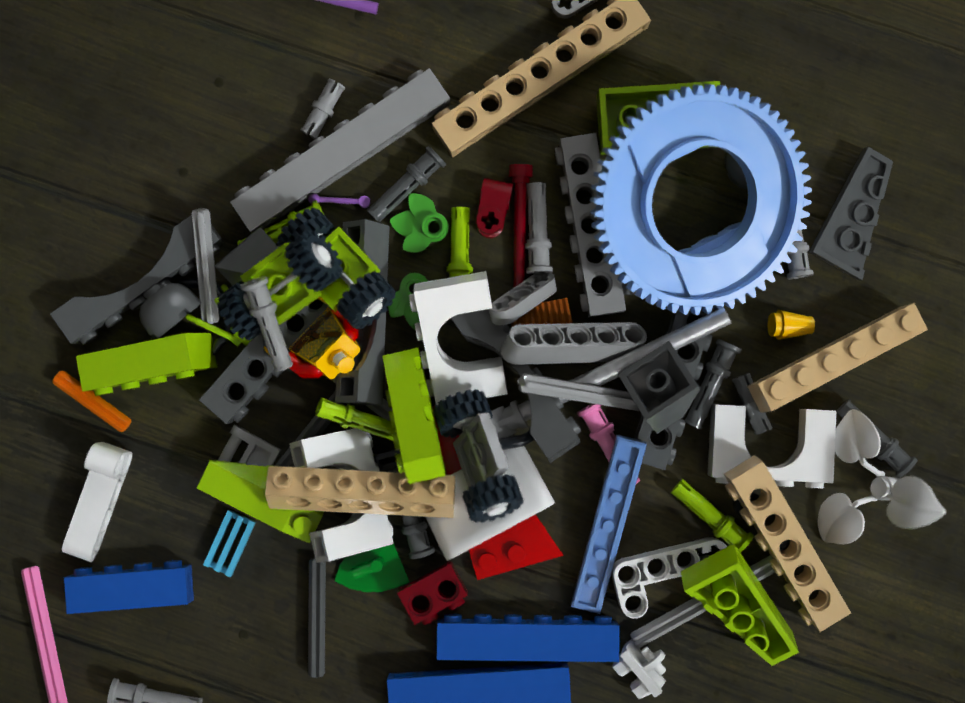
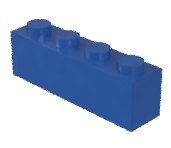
[64,560,194,614]

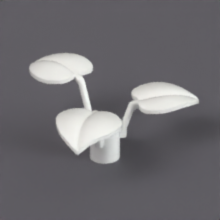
[818,409,946,544]

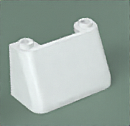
[426,446,555,561]

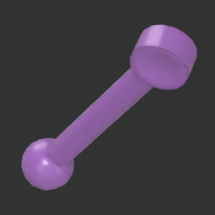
[308,193,370,208]

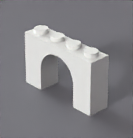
[409,271,508,405]
[708,404,836,488]
[289,428,394,563]

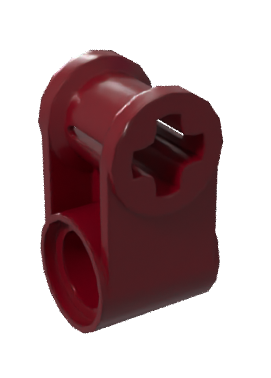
[477,178,513,238]

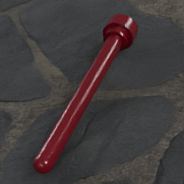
[509,164,533,288]

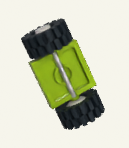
[277,208,396,329]
[217,230,343,340]

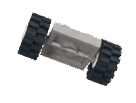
[433,389,524,523]

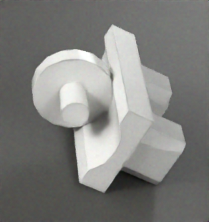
[612,639,666,699]

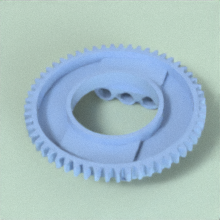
[590,84,812,315]

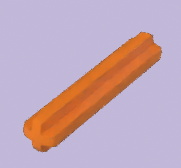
[52,371,132,432]

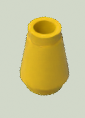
[767,310,815,340]

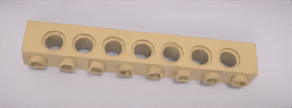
[432,0,651,158]

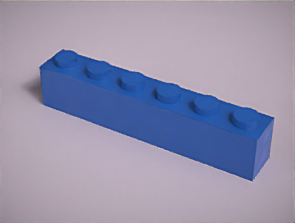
[437,614,619,662]
[387,662,571,703]

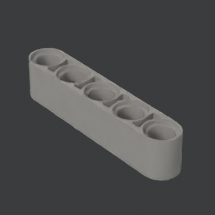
[501,322,647,365]

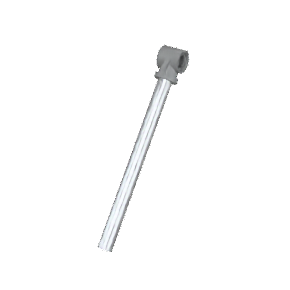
[491,307,732,438]

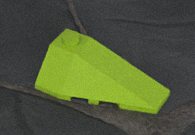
[197,460,324,543]

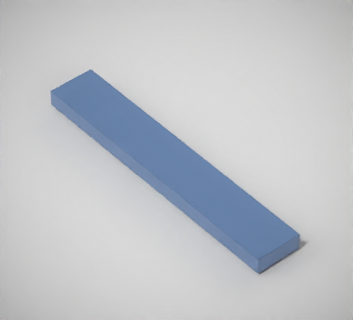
[571,434,647,614]

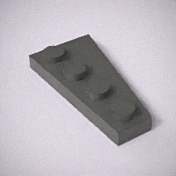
[809,147,893,280]

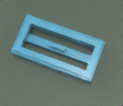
[203,510,256,577]

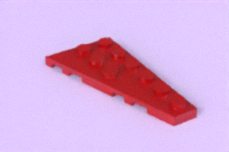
[432,405,564,580]

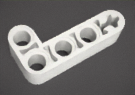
[62,442,132,562]
[611,537,727,618]

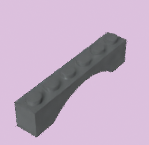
[50,215,225,345]
[335,219,389,405]
[451,309,581,463]

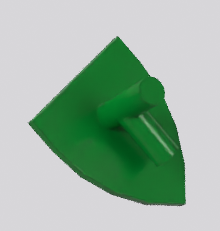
[334,544,409,592]

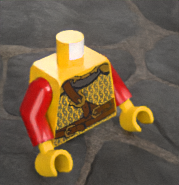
[264,297,361,380]

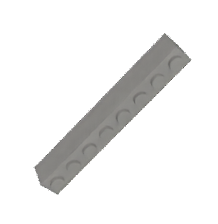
[230,68,451,233]

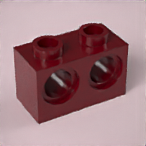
[397,560,468,625]

